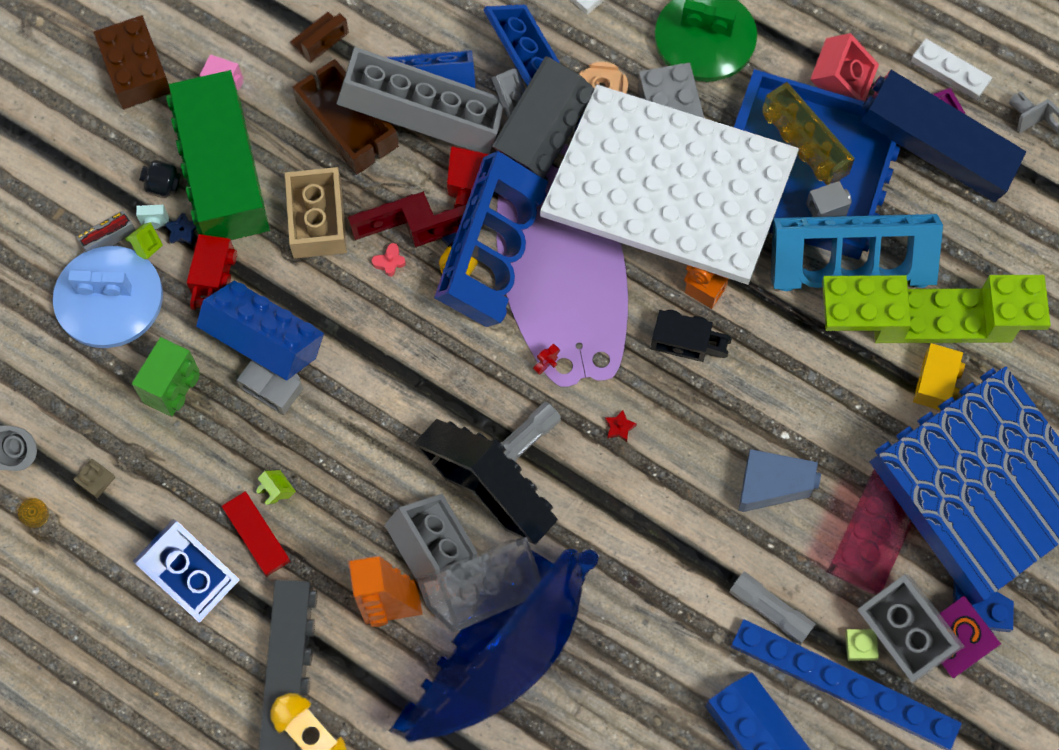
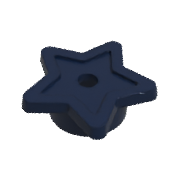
[166,213,197,244]

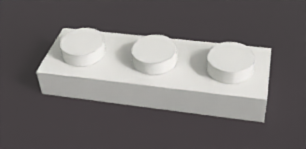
[911,39,992,101]

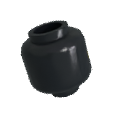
[139,160,181,198]

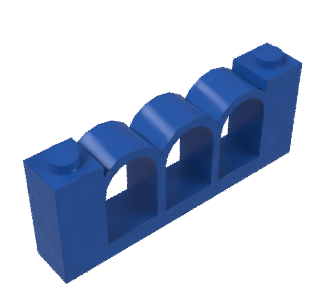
[434,151,548,327]

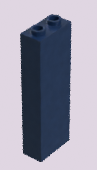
[860,69,1027,202]

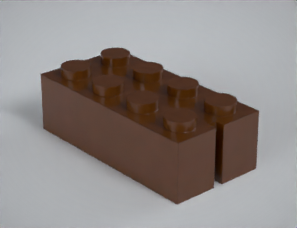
[292,59,399,175]

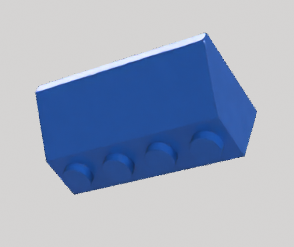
[483,4,560,86]
[386,50,476,88]
[705,672,811,750]

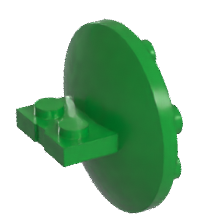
[654,0,757,82]

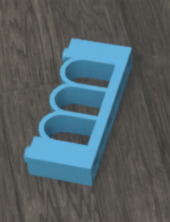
[770,214,943,291]

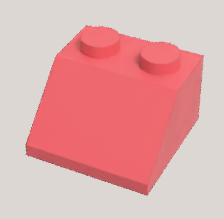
[810,33,879,102]

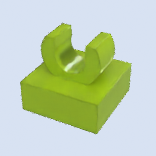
[125,222,163,259]
[256,470,296,505]

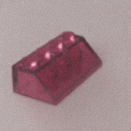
[826,469,912,595]

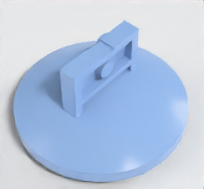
[53,246,163,348]

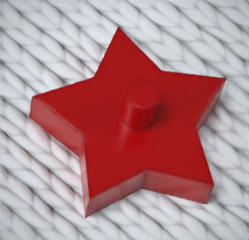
[605,410,637,442]

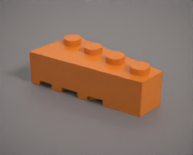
[349,556,423,627]

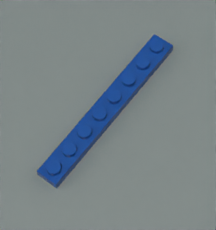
[731,619,962,750]

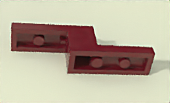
[348,191,467,248]

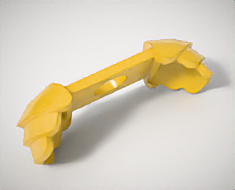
[270,693,347,750]

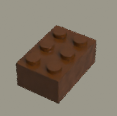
[93,15,170,110]

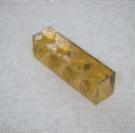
[762,82,855,185]

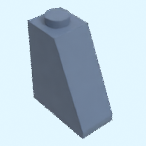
[738,449,821,512]

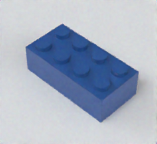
[196,280,324,381]

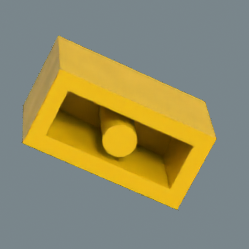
[913,343,965,410]

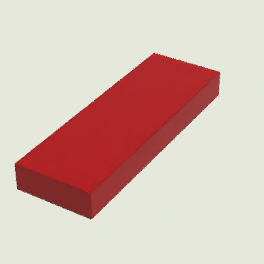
[222,491,291,577]

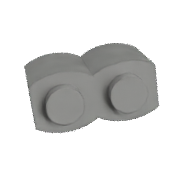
[236,360,303,415]

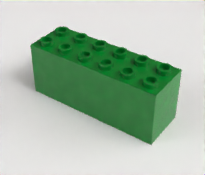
[166,70,270,240]

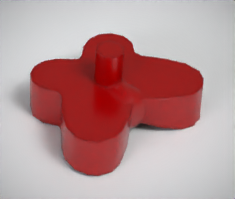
[533,344,560,375]

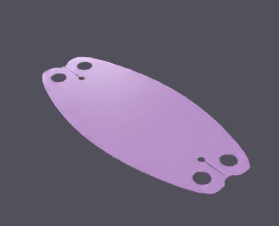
[497,144,628,387]

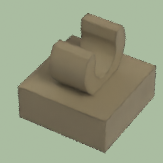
[73,459,116,499]

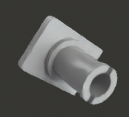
[1009,92,1059,133]

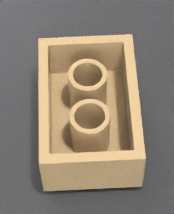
[285,167,347,259]

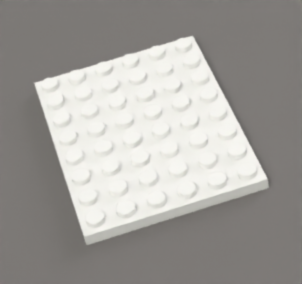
[540,85,799,285]

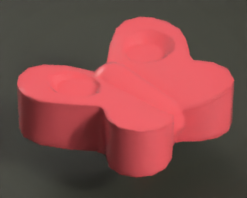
[372,243,406,277]

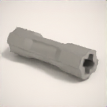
[500,402,561,462]
[729,571,816,645]

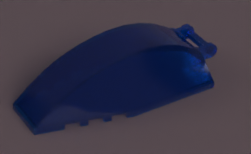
[388,549,598,743]

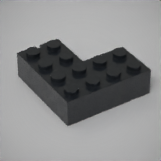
[414,419,558,545]

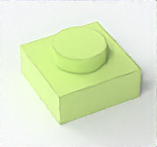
[845,629,879,661]

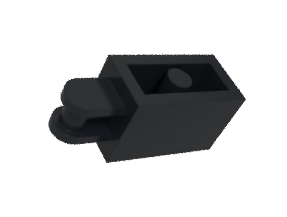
[650,310,732,362]

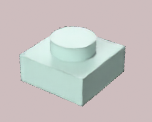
[136,205,169,229]

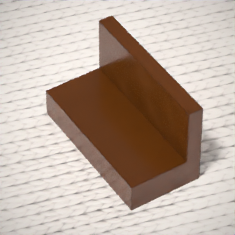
[290,11,349,63]

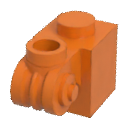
[684,265,729,309]

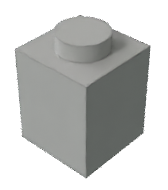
[806,181,852,217]

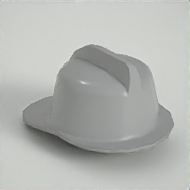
[0,425,37,471]

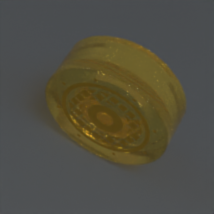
[18,498,49,528]

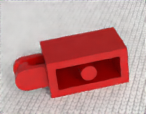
[186,234,237,310]

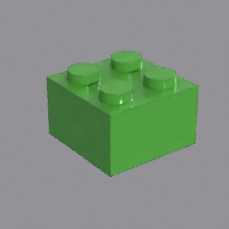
[132,337,200,417]

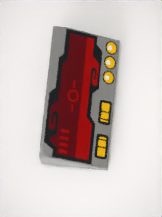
[76,211,135,252]

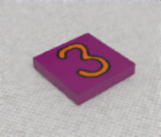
[940,596,1002,679]

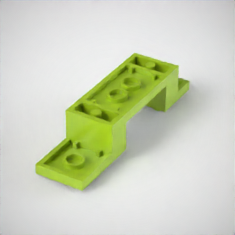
[822,275,1051,343]

